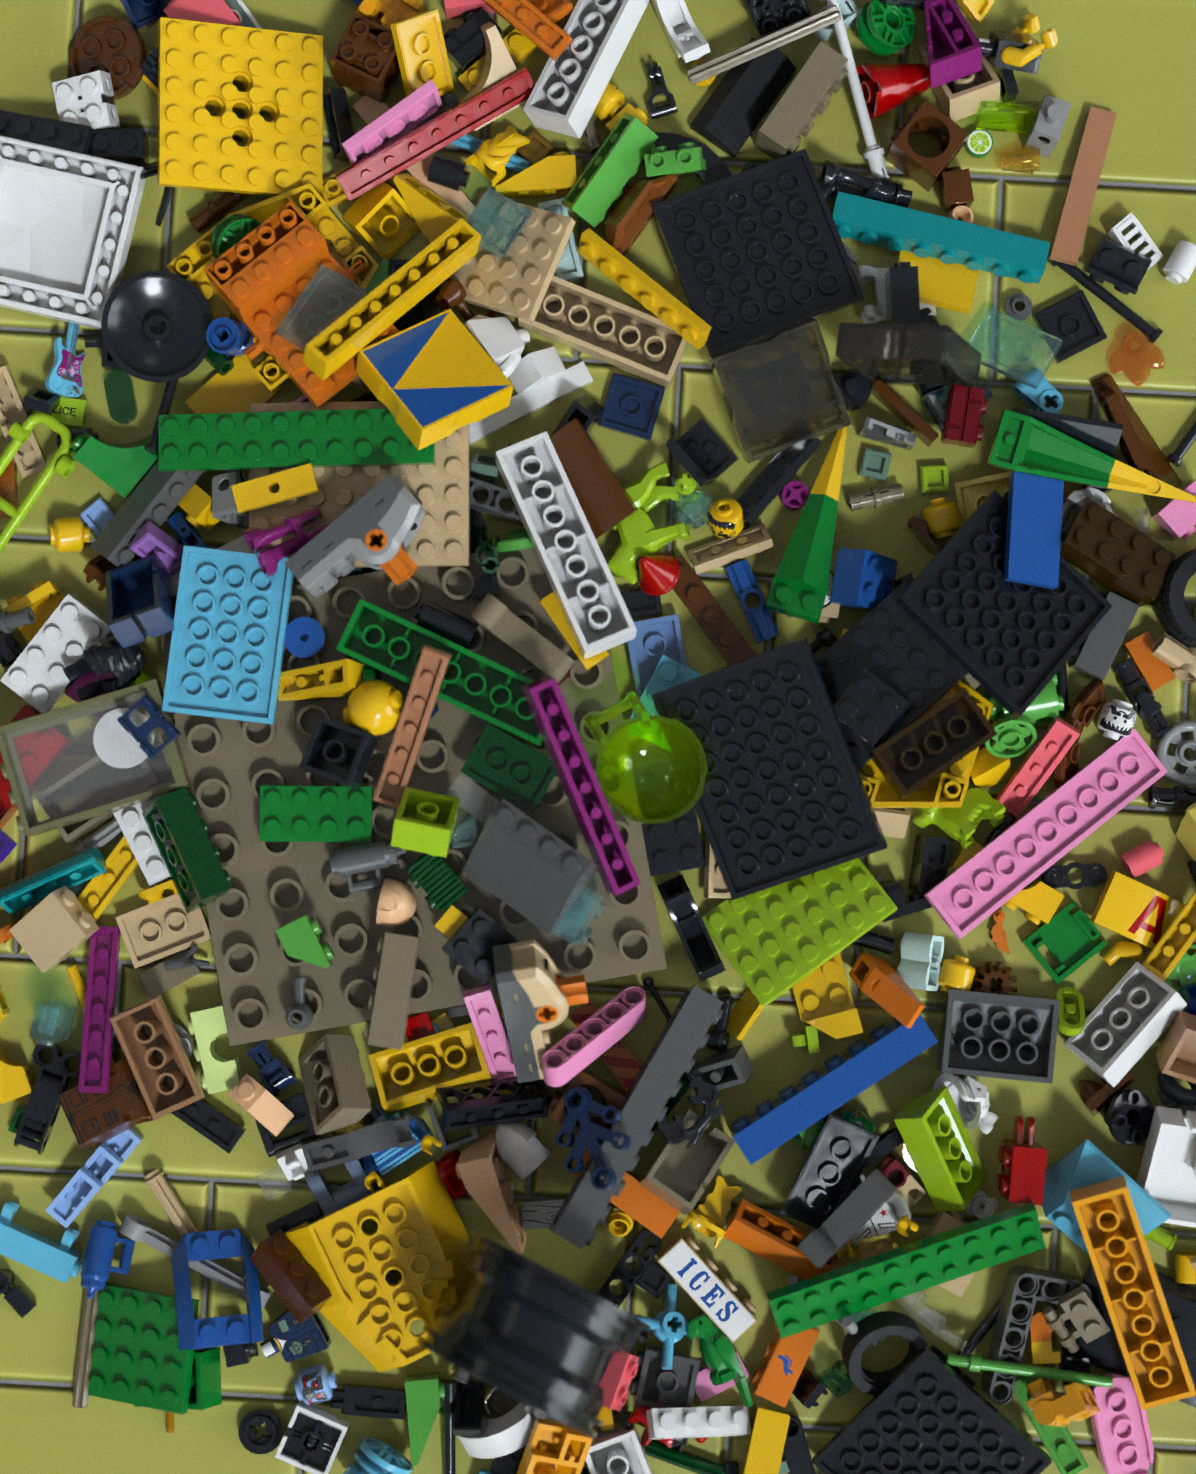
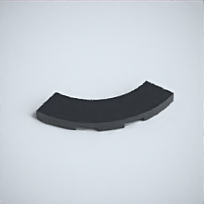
[649,132,732,185]

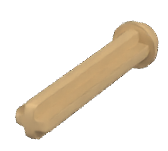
[144,1168,198,1236]

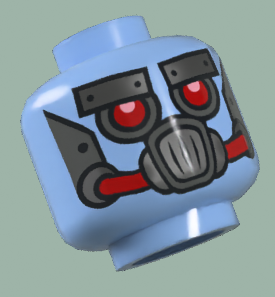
[294,1364,337,1405]

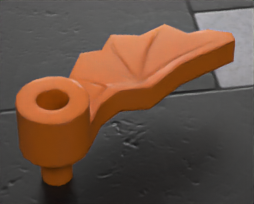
[990,908,1010,954]

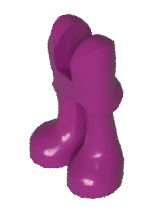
[244,507,328,578]

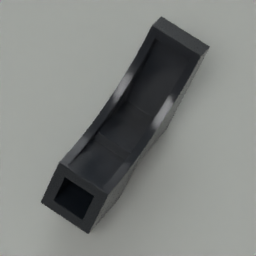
[657,875,726,982]

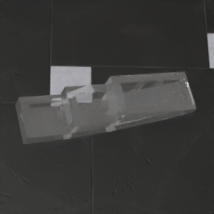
[895,1290,967,1351]

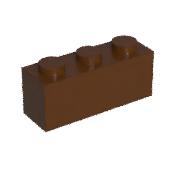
[250,1230,332,1324]

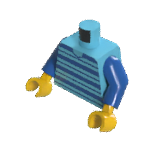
[363,1104,442,1193]

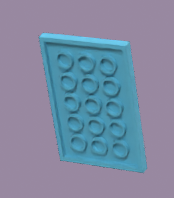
[162,545,294,725]

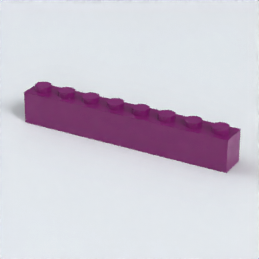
[521,676,641,896]

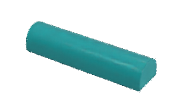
[0,846,107,915]

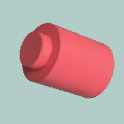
[1119,840,1164,879]

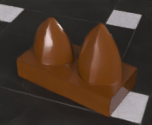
[1079,1071,1135,1117]

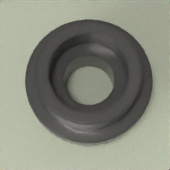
[1005,294,1032,321]

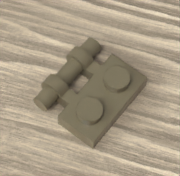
[1042,1285,1111,1353]

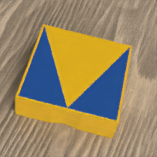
[356,309,514,451]

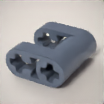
[305,1158,379,1215]

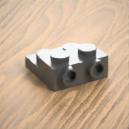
[630,1345,700,1408]

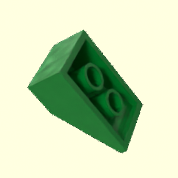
[134,1347,222,1410]

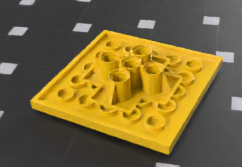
[157,17,323,197]

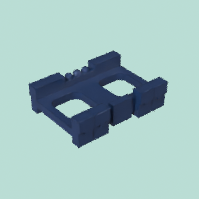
[117,695,182,760]

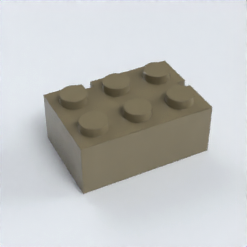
[639,1109,735,1215]

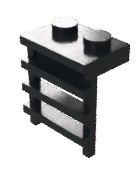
[665,417,739,487]

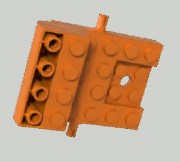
[204,201,399,409]

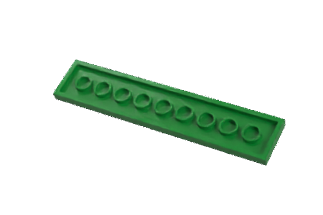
[158,408,435,472]
[766,1202,1045,1339]

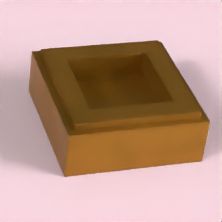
[516,129,554,166]

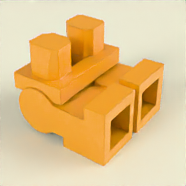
[354,0,426,30]
[1026,1378,1101,1427]

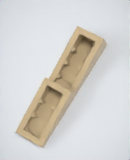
[0,365,47,478]

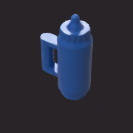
[80,1220,135,1299]

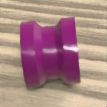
[780,481,809,511]

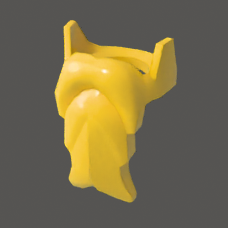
[463,125,530,187]
[681,1175,742,1248]

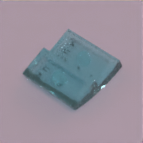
[467,187,533,260]

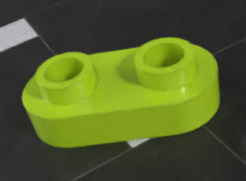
[1055,987,1086,1036]

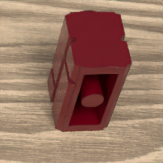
[940,384,988,448]

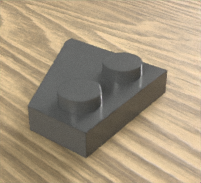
[858,417,917,450]

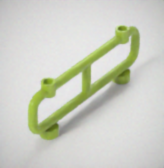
[0,412,77,577]

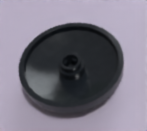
[101,271,213,383]

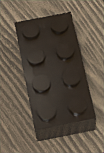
[1060,497,1176,607]
[869,688,997,800]

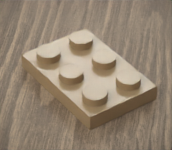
[115,893,212,969]

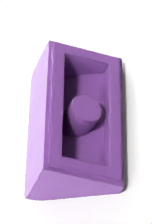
[129,521,184,577]

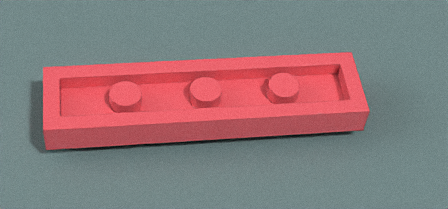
[996,716,1080,820]

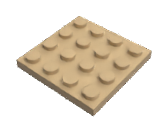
[448,192,576,322]

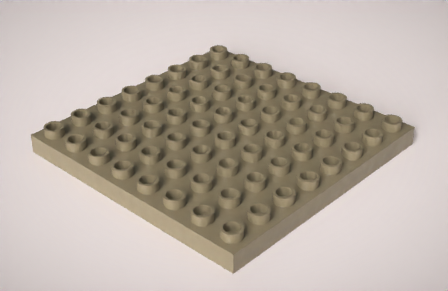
[160,547,667,1046]

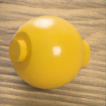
[343,680,404,736]

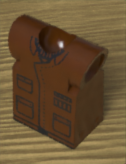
[57,1056,158,1149]

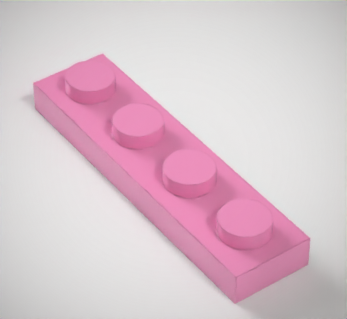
[463,984,517,1081]

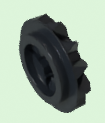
[238,1408,284,1454]

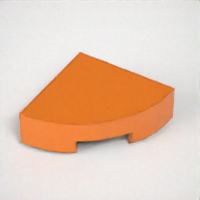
[0,920,19,945]

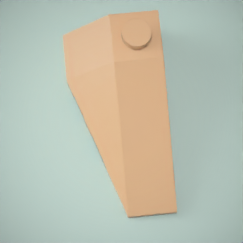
[456,1131,527,1254]

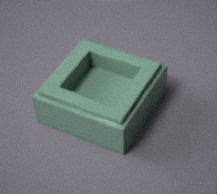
[859,448,892,482]

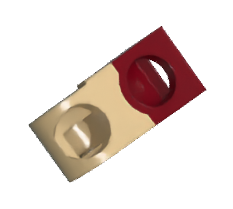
[873,1153,927,1208]

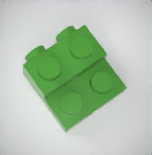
[644,142,707,177]

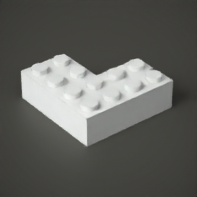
[1136,1106,1196,1228]

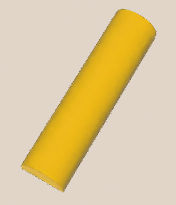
[1142,890,1196,981]

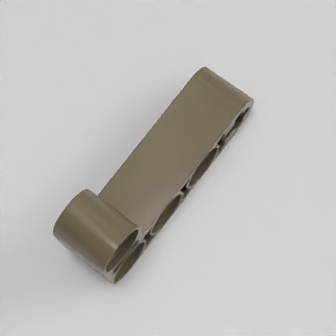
[471,593,575,684]

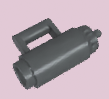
[329,840,407,893]

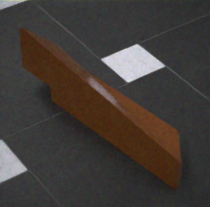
[1090,374,1182,497]

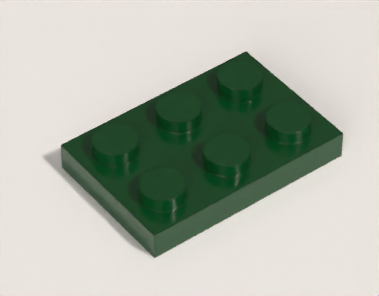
[460,723,557,814]

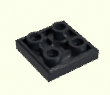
[744,0,812,37]

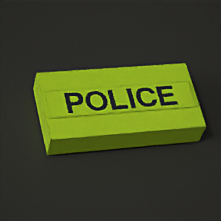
[36,397,88,428]

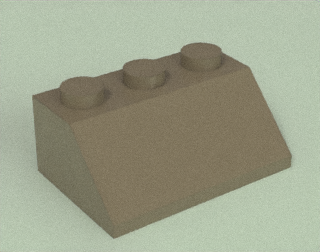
[299,1033,372,1135]

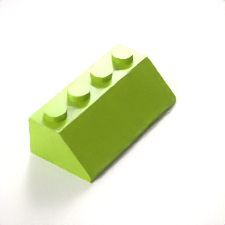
[894,1086,988,1211]

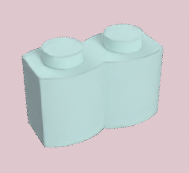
[896,931,944,992]

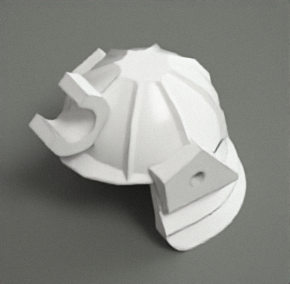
[932,1073,999,1135]

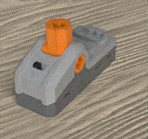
[284,473,426,598]

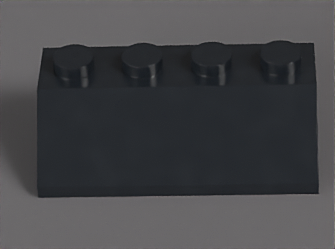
[1011,407,1124,458]

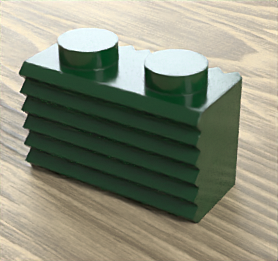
[406,853,469,912]

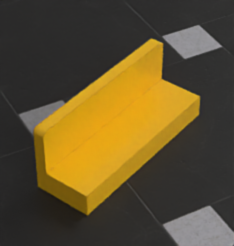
[742,1404,790,1474]

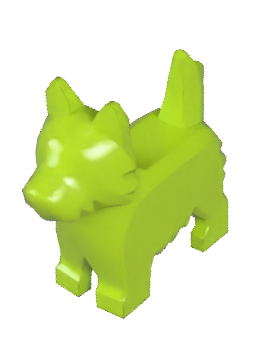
[913,782,1006,850]

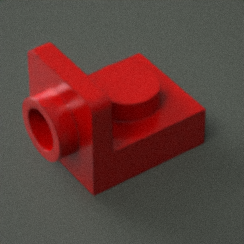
[435,1149,468,1200]

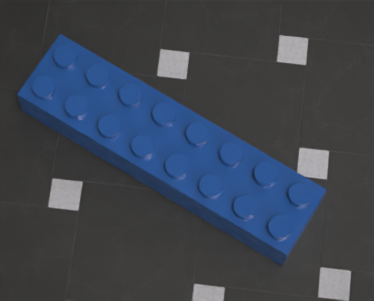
[730,1015,938,1165]

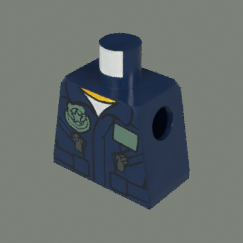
[260,1309,332,1362]

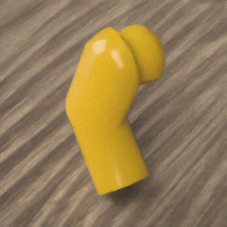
[1101,941,1144,967]

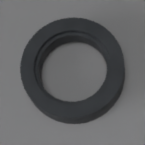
[841,1311,928,1396]

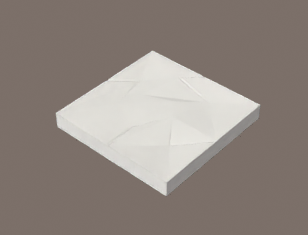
[0,135,147,330]

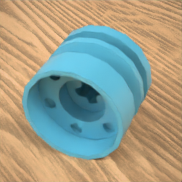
[343,1437,413,1474]

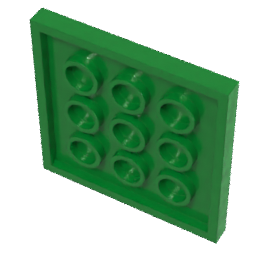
[88,1282,199,1414]

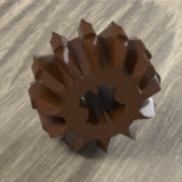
[971,961,1018,995]

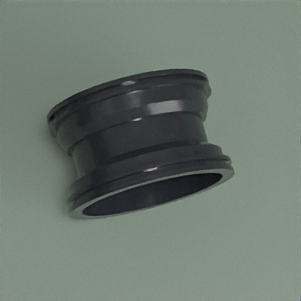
[416,1232,651,1438]

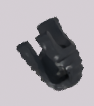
[63,635,145,701]

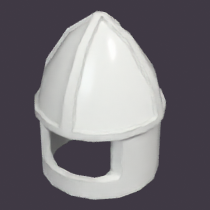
[495,1122,552,1180]

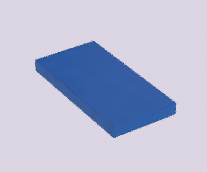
[1003,471,1064,589]

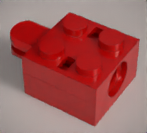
[996,1115,1047,1206]

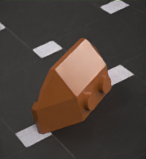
[604,174,678,256]

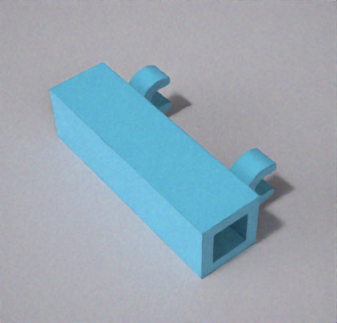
[0,1200,83,1283]

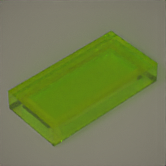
[975,101,1036,134]

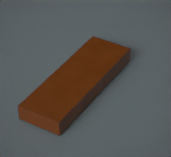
[871,380,939,447]

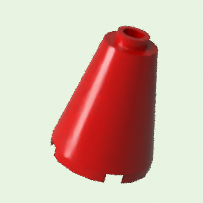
[856,63,931,119]

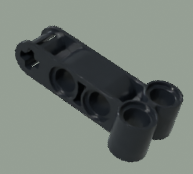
[14,1042,81,1155]

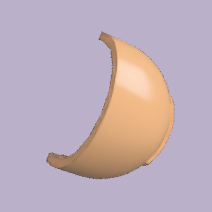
[376,878,416,927]

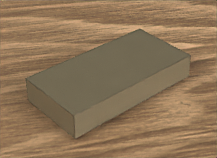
[139,948,201,999]

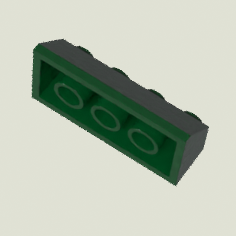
[142,787,231,914]

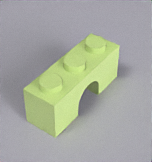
[188,1005,243,1094]

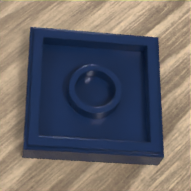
[598,373,666,441]

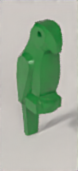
[685,1314,753,1407]

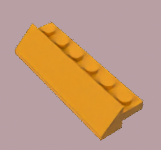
[517,1418,593,1474]

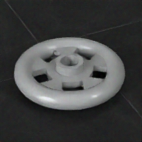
[1156,721,1196,786]

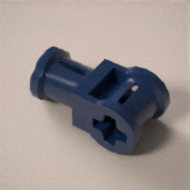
[245,1040,298,1098]

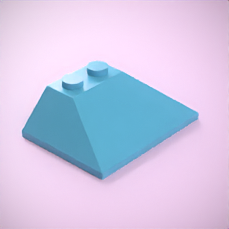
[1042,1139,1171,1254]

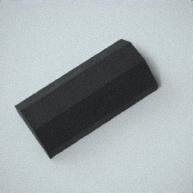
[690,37,796,158]

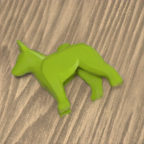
[606,461,692,584]

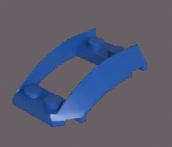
[171,1228,264,1350]

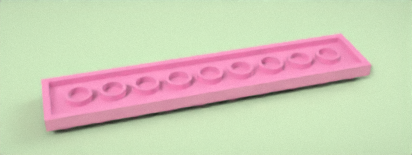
[924,728,1168,939]

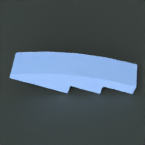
[45,1128,144,1228]

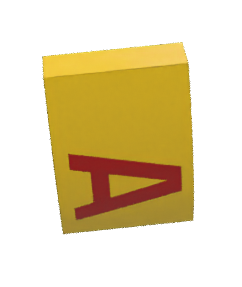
[1090,871,1185,950]

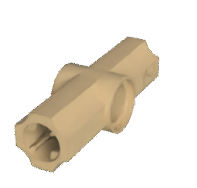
[1150,633,1196,684]

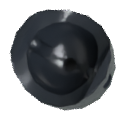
[834,371,871,411]

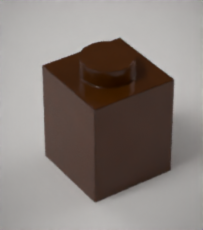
[938,166,974,211]

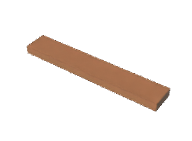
[1049,106,1117,266]
[372,645,452,809]

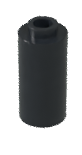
[414,600,479,649]

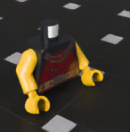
[977,13,1058,74]

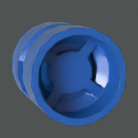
[206,318,254,356]

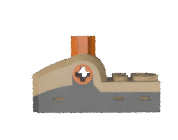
[493,940,589,1083]

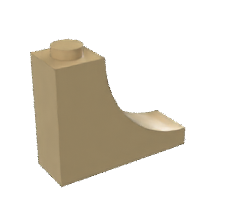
[457,21,528,131]

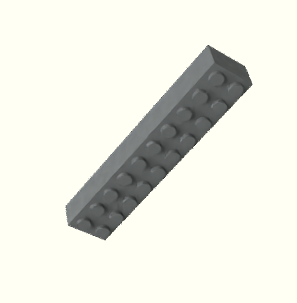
[548,985,724,1249]

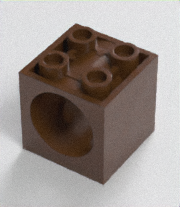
[330,13,400,103]
[886,101,969,192]
[548,1068,627,1144]

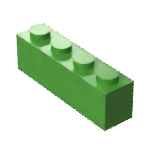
[561,113,659,227]

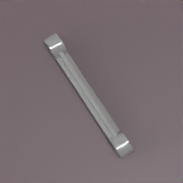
[118,1213,272,1309]

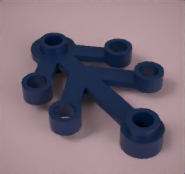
[555,1086,631,1191]

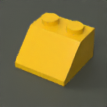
[341,182,420,260]

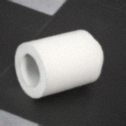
[1163,240,1196,285]

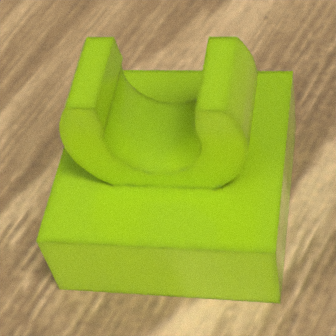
[791,1024,820,1054]

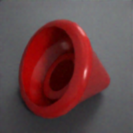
[638,553,680,596]

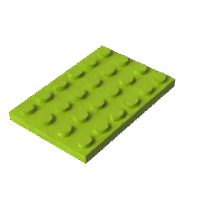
[702,858,898,1008]

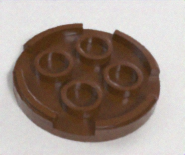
[69,16,147,100]

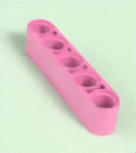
[541,986,648,1087]

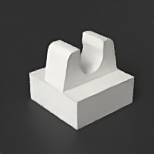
[276,1143,309,1181]

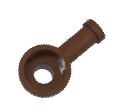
[436,278,476,322]

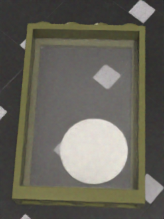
[0,679,192,837]

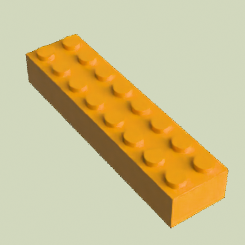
[1070,1176,1196,1410]

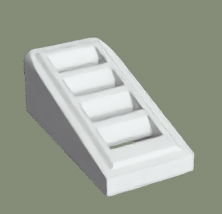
[1107,212,1164,270]

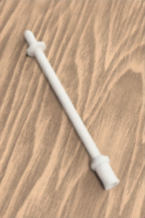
[820,0,890,179]

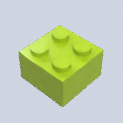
[391,787,460,857]

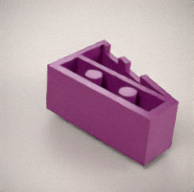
[924,0,982,89]

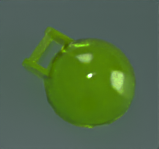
[584,690,708,824]

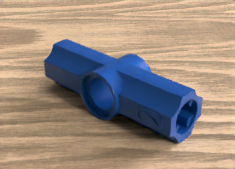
[725,559,779,644]

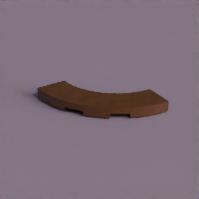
[1054,678,1106,788]

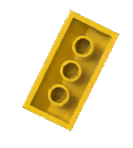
[368,1022,493,1114]

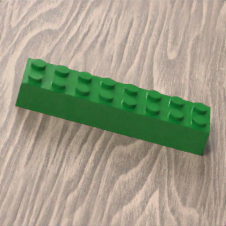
[336,599,564,747]

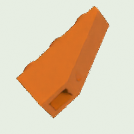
[849,952,925,1029]

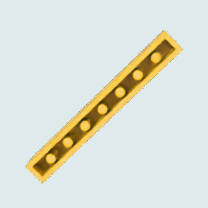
[303,218,482,381]

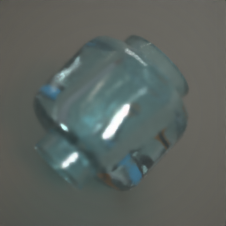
[673,489,713,530]

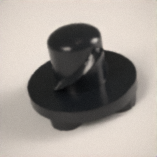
[1103,1089,1155,1146]

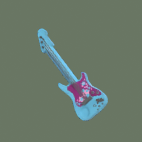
[45,322,86,398]

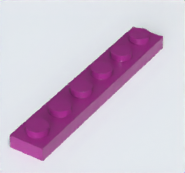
[78,926,121,1093]

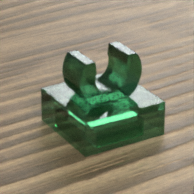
[818,1360,854,1398]

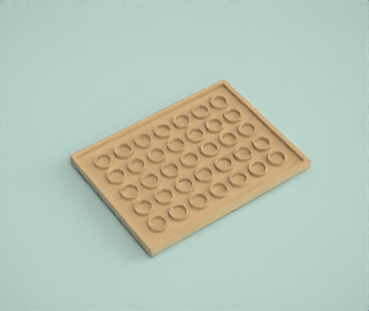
[249,401,470,568]

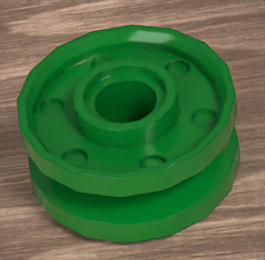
[856,0,917,56]
[211,214,262,259]

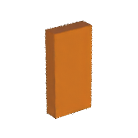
[1123,631,1176,691]

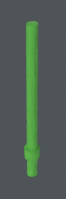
[945,1353,1113,1388]

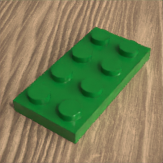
[259,786,373,842]

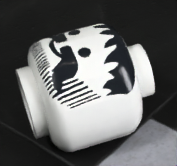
[1097,699,1137,741]

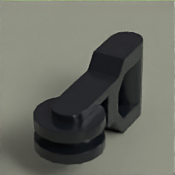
[646,61,678,120]

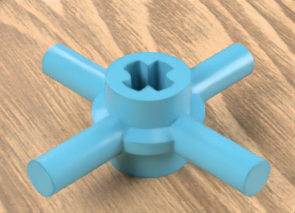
[631,1284,687,1370]

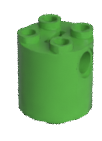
[984,675,1064,726]

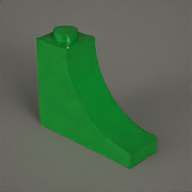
[69,432,158,498]

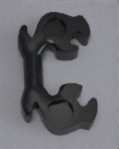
[656,1077,724,1149]

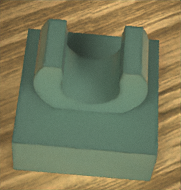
[470,453,499,485]

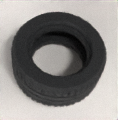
[1155,549,1196,648]

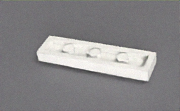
[646,1405,752,1439]

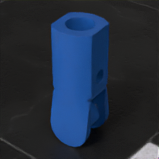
[168,512,209,548]

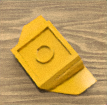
[792,952,863,1039]

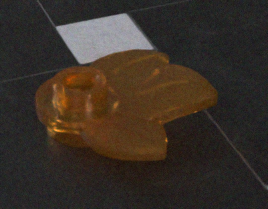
[1110,332,1165,386]

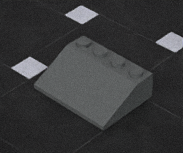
[462,798,599,936]
[937,989,1060,1084]

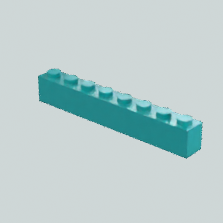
[832,191,1050,284]

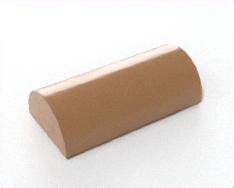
[109,995,205,1120]

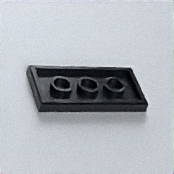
[779,1113,879,1229]

